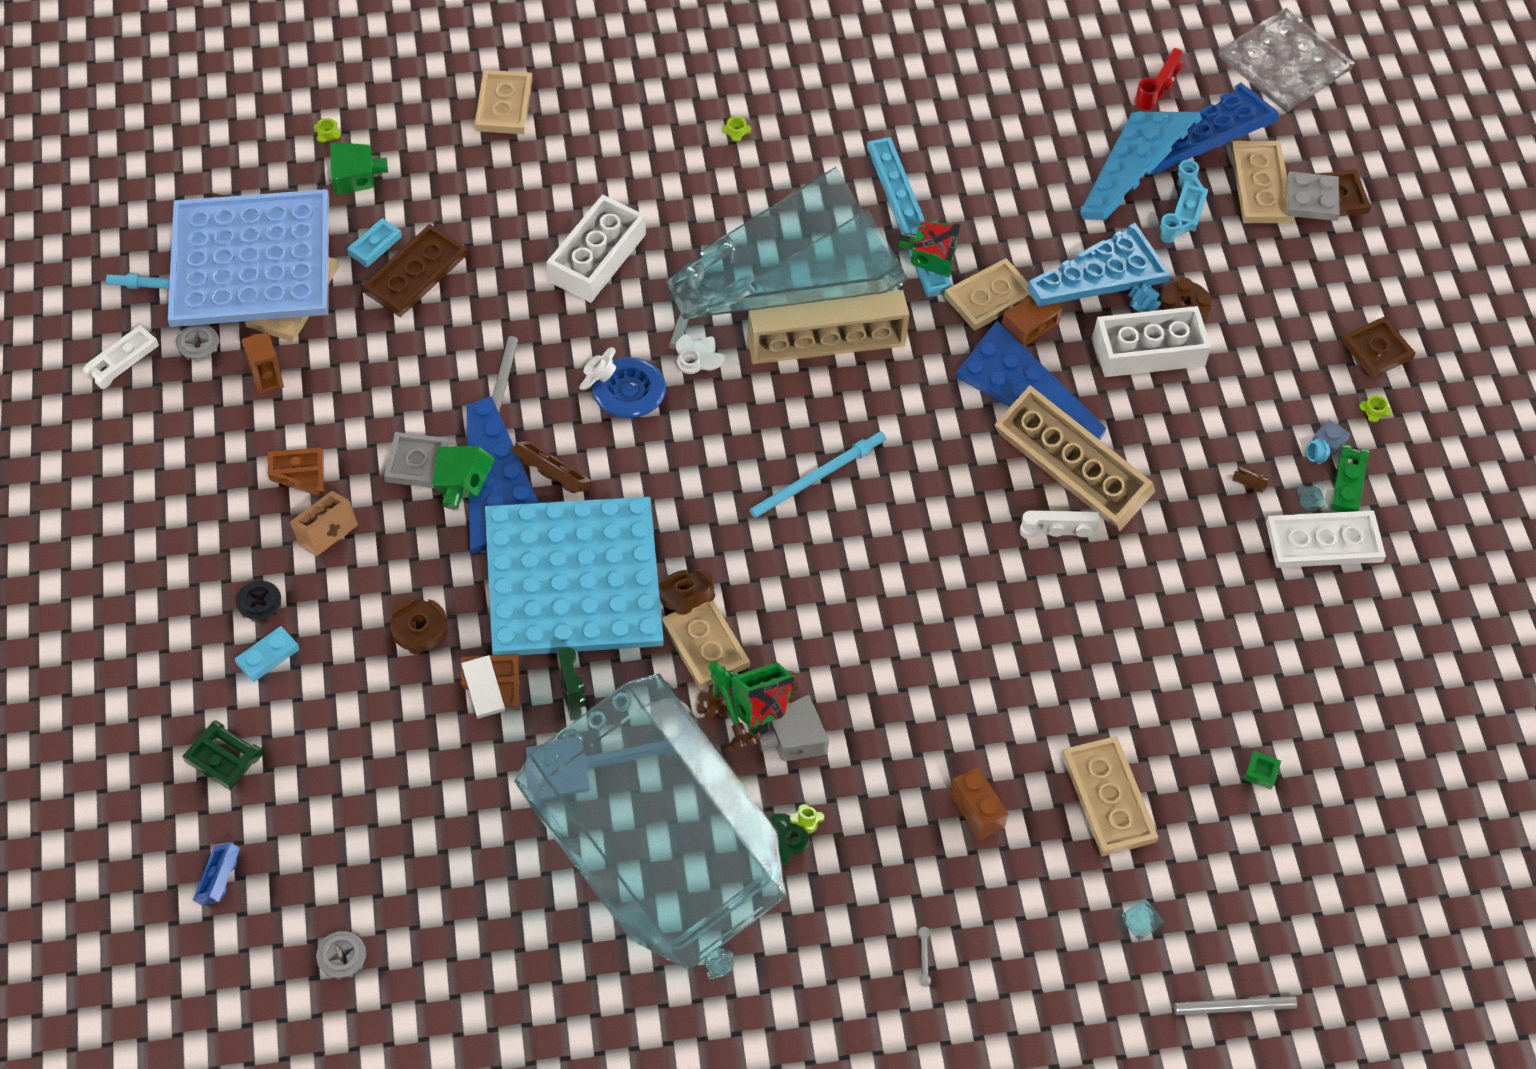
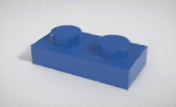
[193,842,240,906]

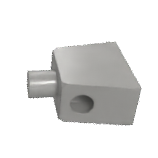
[757,695,829,761]

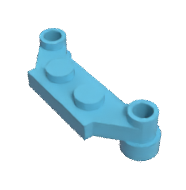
[1160,160,1208,243]

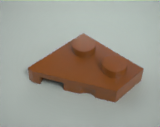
[268,447,325,497]
[461,654,520,710]

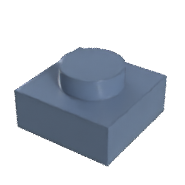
[1312,419,1350,456]

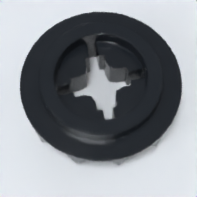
[236,581,282,622]

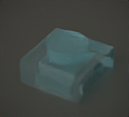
[1120,898,1164,941]

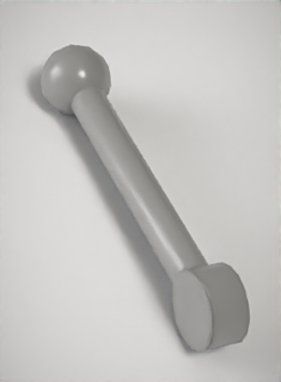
[918,927,931,987]

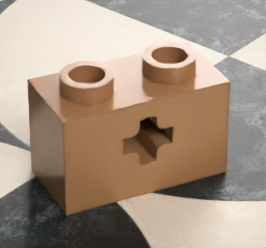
[290,491,358,557]

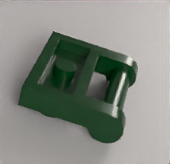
[559,647,586,721]
[182,720,263,790]

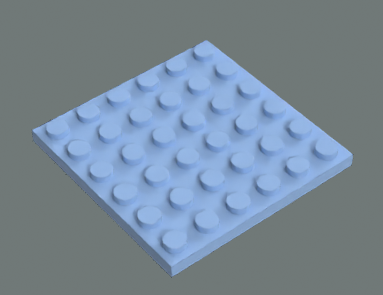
[168,189,329,327]

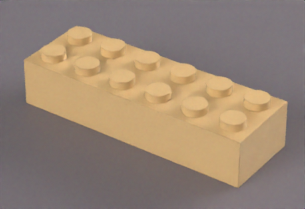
[747,290,909,364]
[995,385,1155,532]

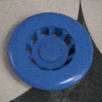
[592,357,666,418]

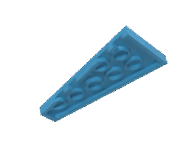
[1080,112,1202,220]
[1027,223,1171,306]

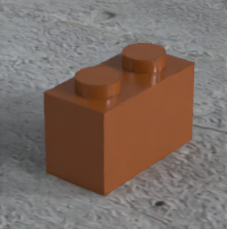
[1002,294,1062,347]
[242,331,284,395]
[950,767,1008,841]

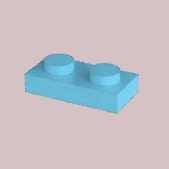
[347,218,402,267]
[235,626,300,683]

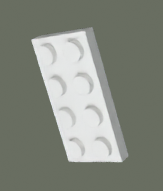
[1266,511,1386,568]

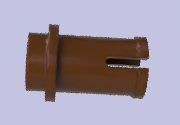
[1232,465,1269,494]

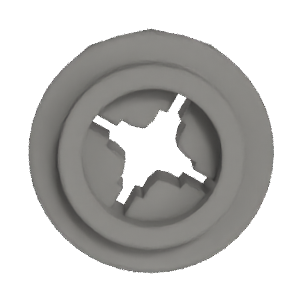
[176,325,220,361]
[316,931,367,980]

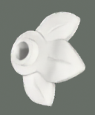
[676,334,726,374]
[579,347,616,390]

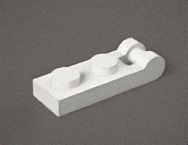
[83,325,159,389]
[1020,511,1099,539]

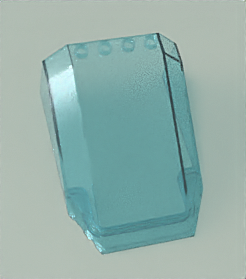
[667,167,908,319]
[514,673,786,971]

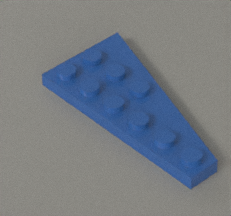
[1149,82,1279,175]
[956,321,1106,440]
[467,396,539,555]

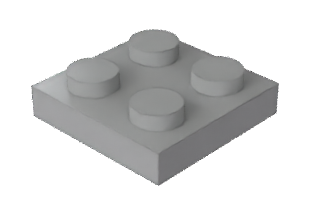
[1287,171,1340,221]
[384,432,449,488]

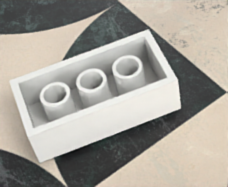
[547,194,646,303]
[1093,306,1211,377]

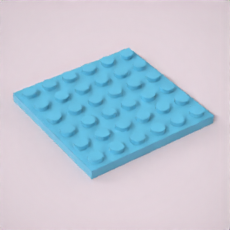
[485,497,664,655]

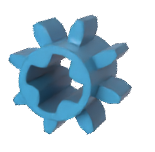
[1128,283,1161,312]

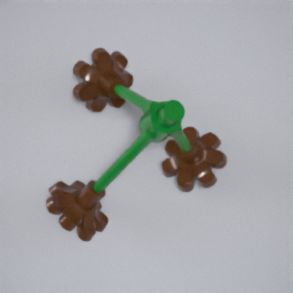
[696,661,798,752]

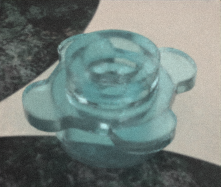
[1297,484,1327,511]
[704,948,735,979]

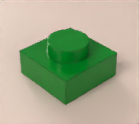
[1244,751,1281,790]

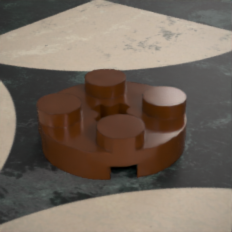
[1160,277,1212,322]
[659,569,715,615]
[390,598,448,655]

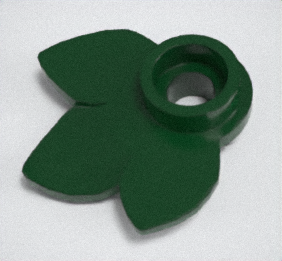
[751,813,810,868]

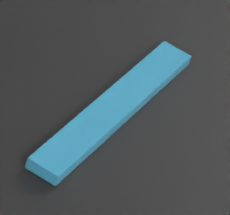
[867,137,952,298]

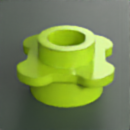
[722,116,751,141]
[313,118,341,143]
[1359,395,1391,422]
[790,804,825,834]

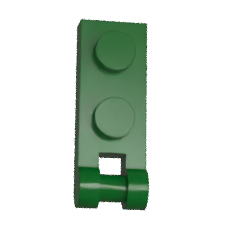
[1330,444,1370,512]

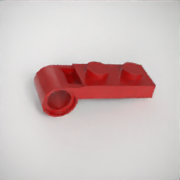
[1135,47,1184,110]

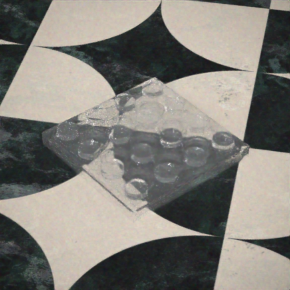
[1218,8,1354,112]

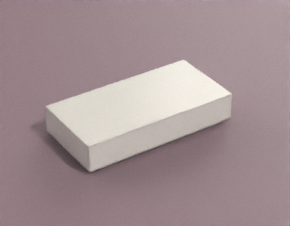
[461,655,505,719]

